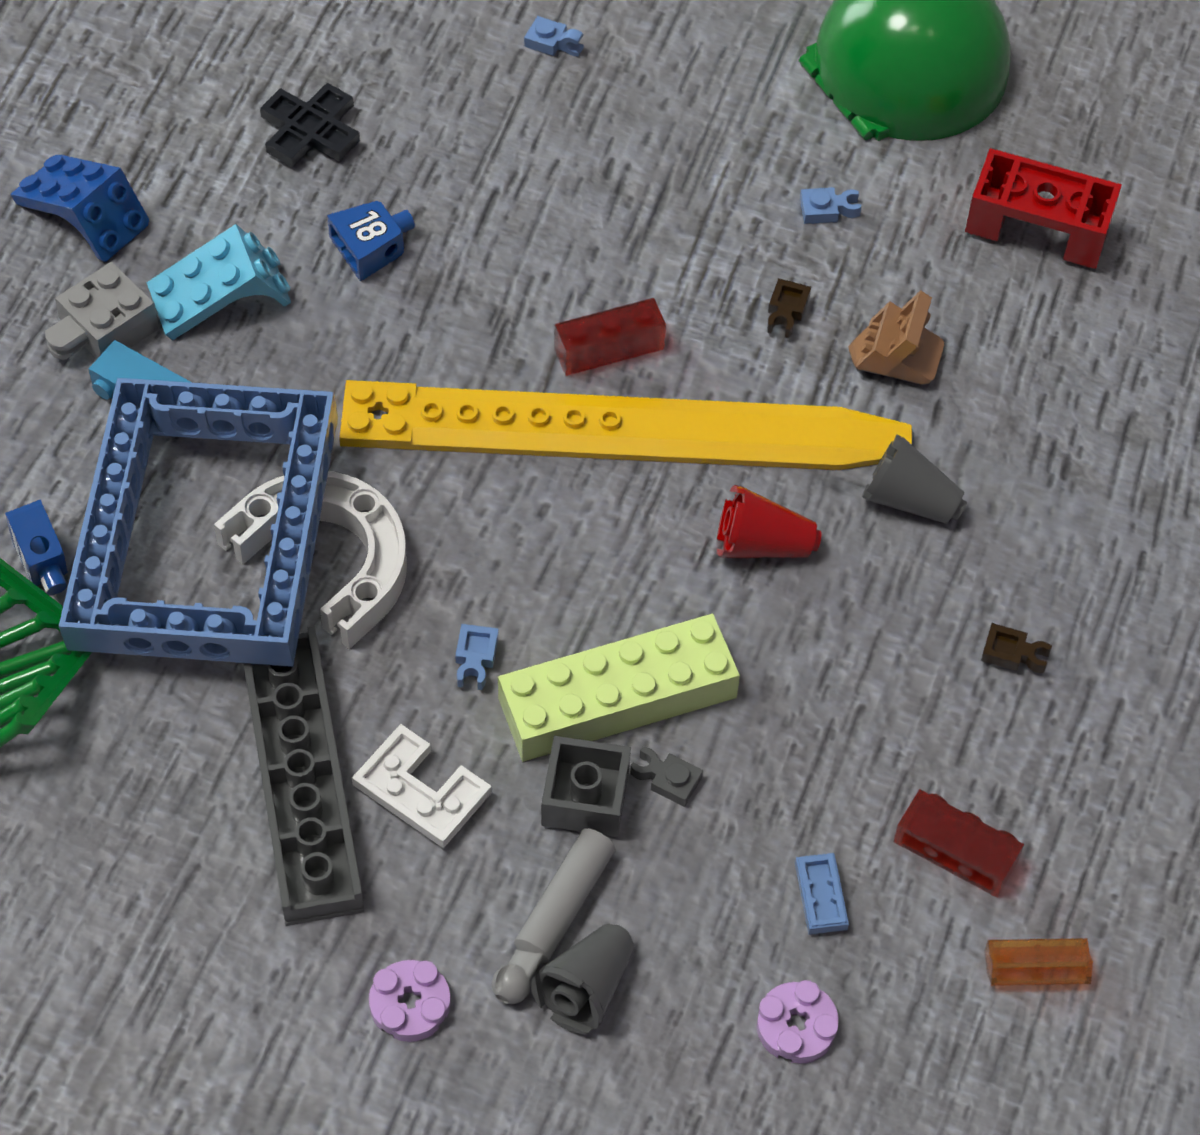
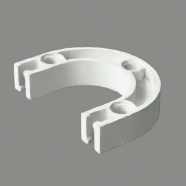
[214,471,407,649]

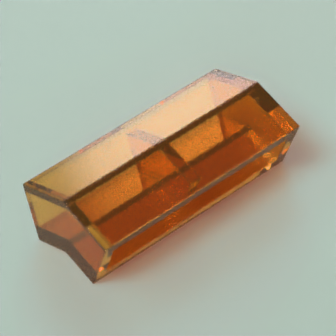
[984,938,1093,986]

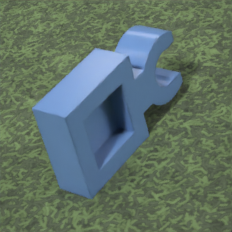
[800,187,861,224]
[455,624,499,690]

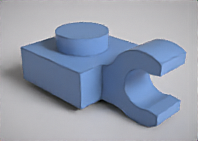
[524,16,584,56]

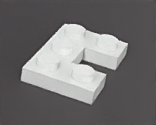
[352,724,492,849]

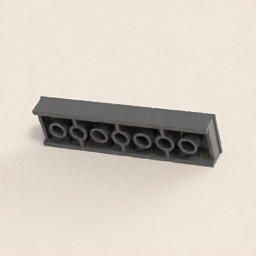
[243,626,364,926]

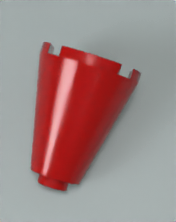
[717,485,822,558]

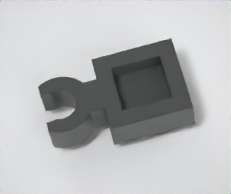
[630,747,703,807]

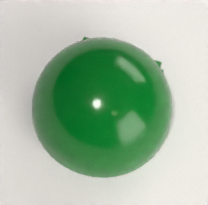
[799,0,1011,141]

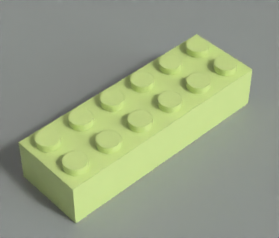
[498,613,740,762]

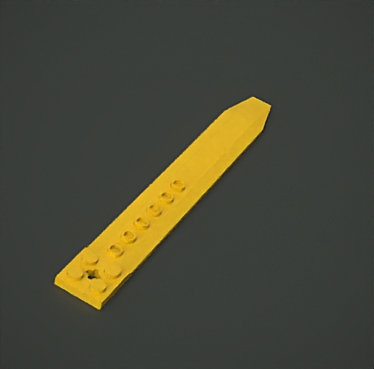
[339,380,912,470]

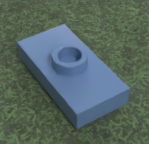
[795,853,849,935]

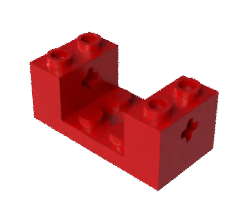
[965,148,1122,269]

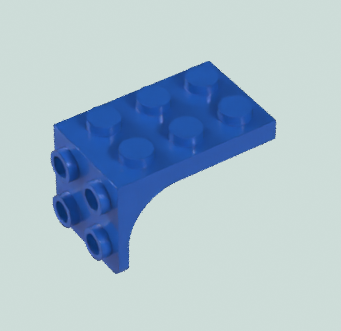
[10,154,149,261]

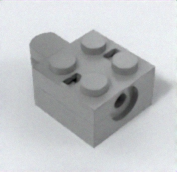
[45,261,159,360]

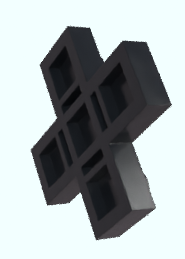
[260,83,360,167]

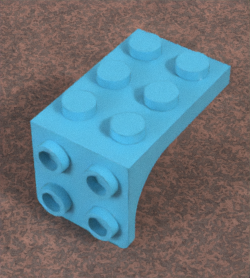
[146,224,291,340]

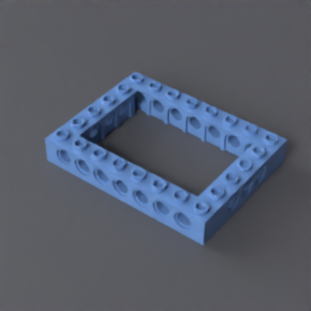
[59,378,338,667]

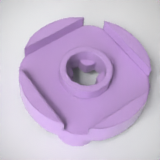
[369,960,450,1042]
[756,980,838,1064]

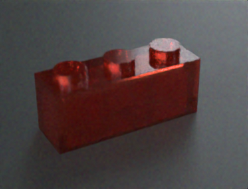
[554,298,666,376]
[893,789,1024,898]

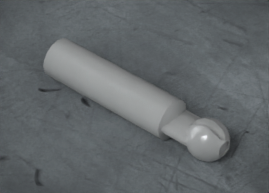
[491,829,616,1004]

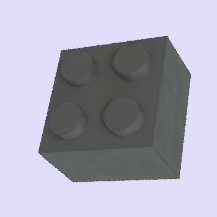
[541,736,631,837]

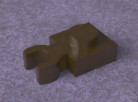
[767,278,811,338]
[981,623,1052,673]

